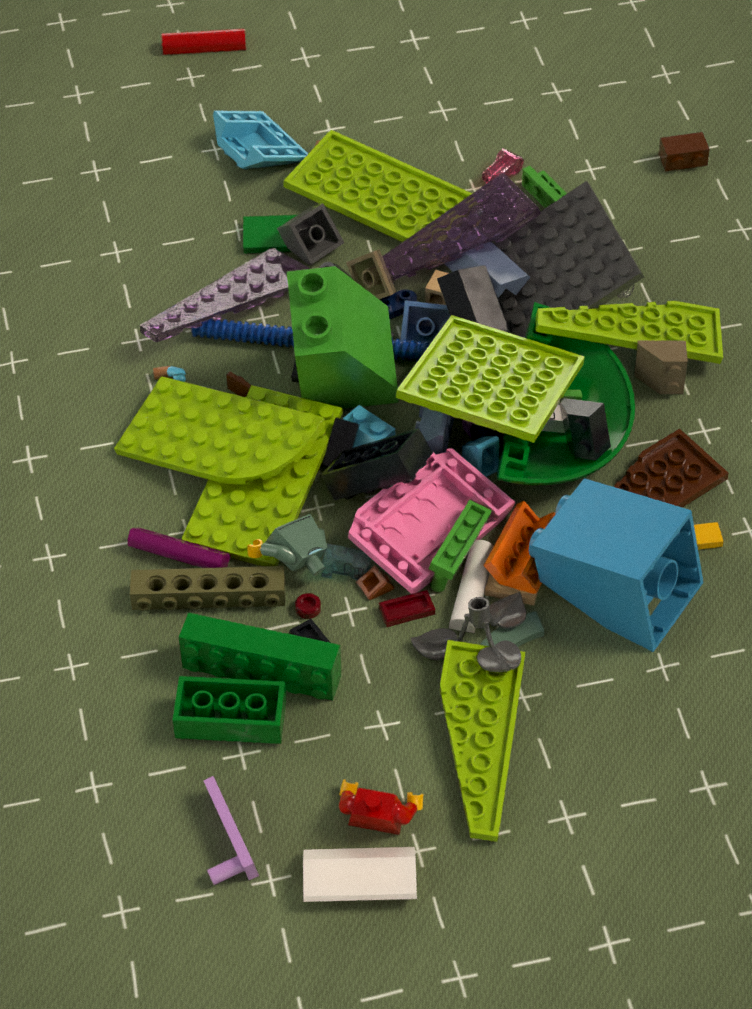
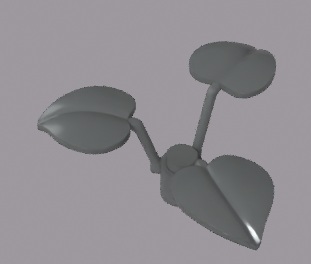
[411,592,526,672]

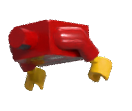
[339,779,424,835]

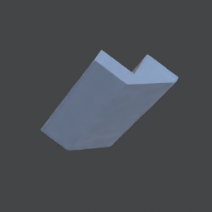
[436,229,530,297]

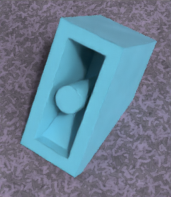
[462,436,499,477]

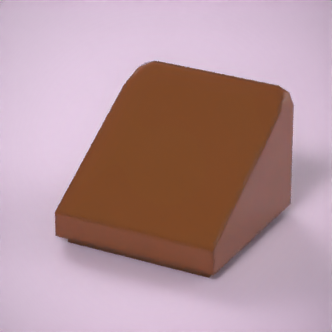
[356,565,395,600]

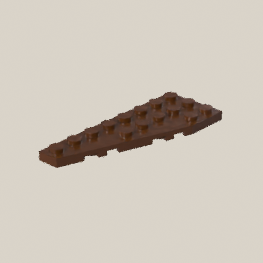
[614,429,729,507]

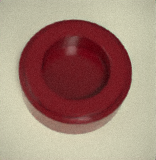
[295,593,321,619]

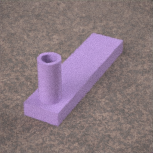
[204,776,259,885]

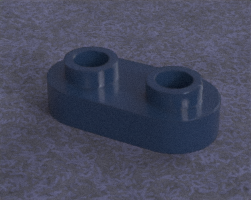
[379,289,417,320]

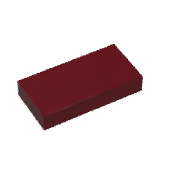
[379,590,436,627]

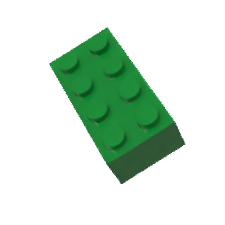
[172,676,286,744]

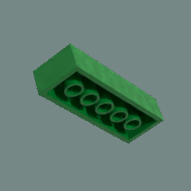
[179,612,341,701]

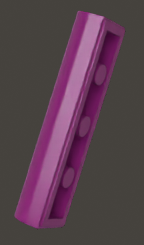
[128,527,231,568]

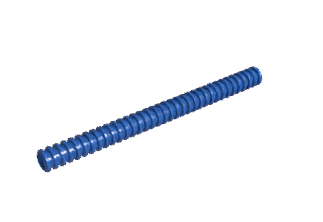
[191,316,429,362]

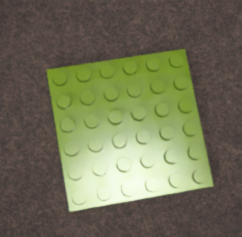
[396,315,585,442]

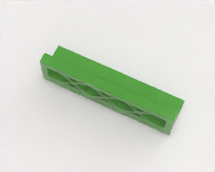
[522,166,567,208]

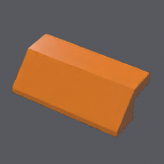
[483,501,555,594]

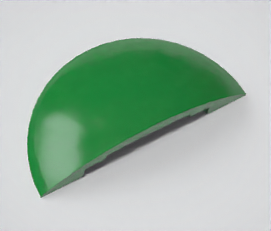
[497,302,635,485]

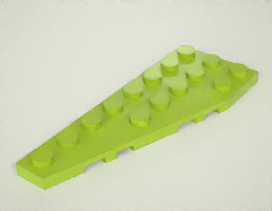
[536,301,723,364]
[439,640,526,842]

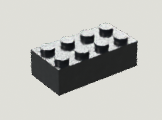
[321,428,433,500]

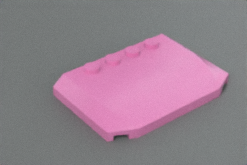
[348,448,515,594]

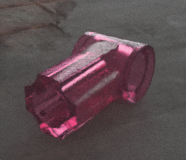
[482,148,524,188]

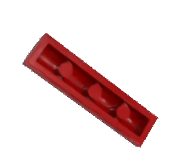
[162,29,246,55]

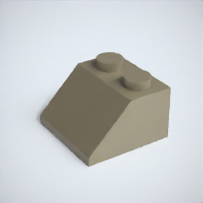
[634,340,688,394]

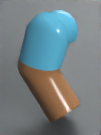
[153,366,186,382]

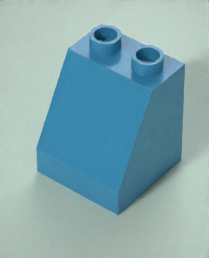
[529,478,704,652]

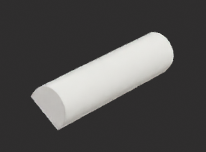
[449,540,494,633]

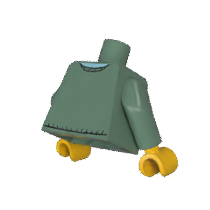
[247,514,328,576]

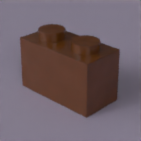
[659,132,710,171]

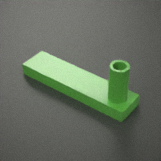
[429,500,492,592]

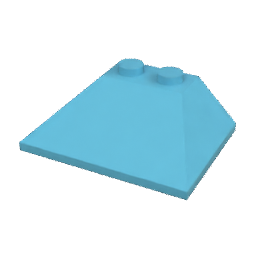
[213,111,308,169]

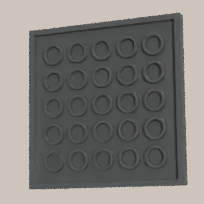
[493,181,644,338]

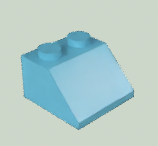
[343,405,395,447]

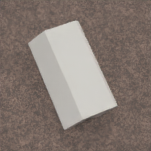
[303,847,417,902]

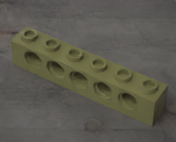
[130,566,285,611]

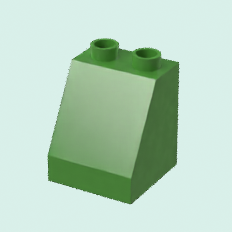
[287,266,399,409]

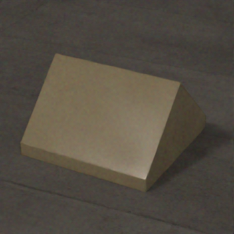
[346,249,396,299]

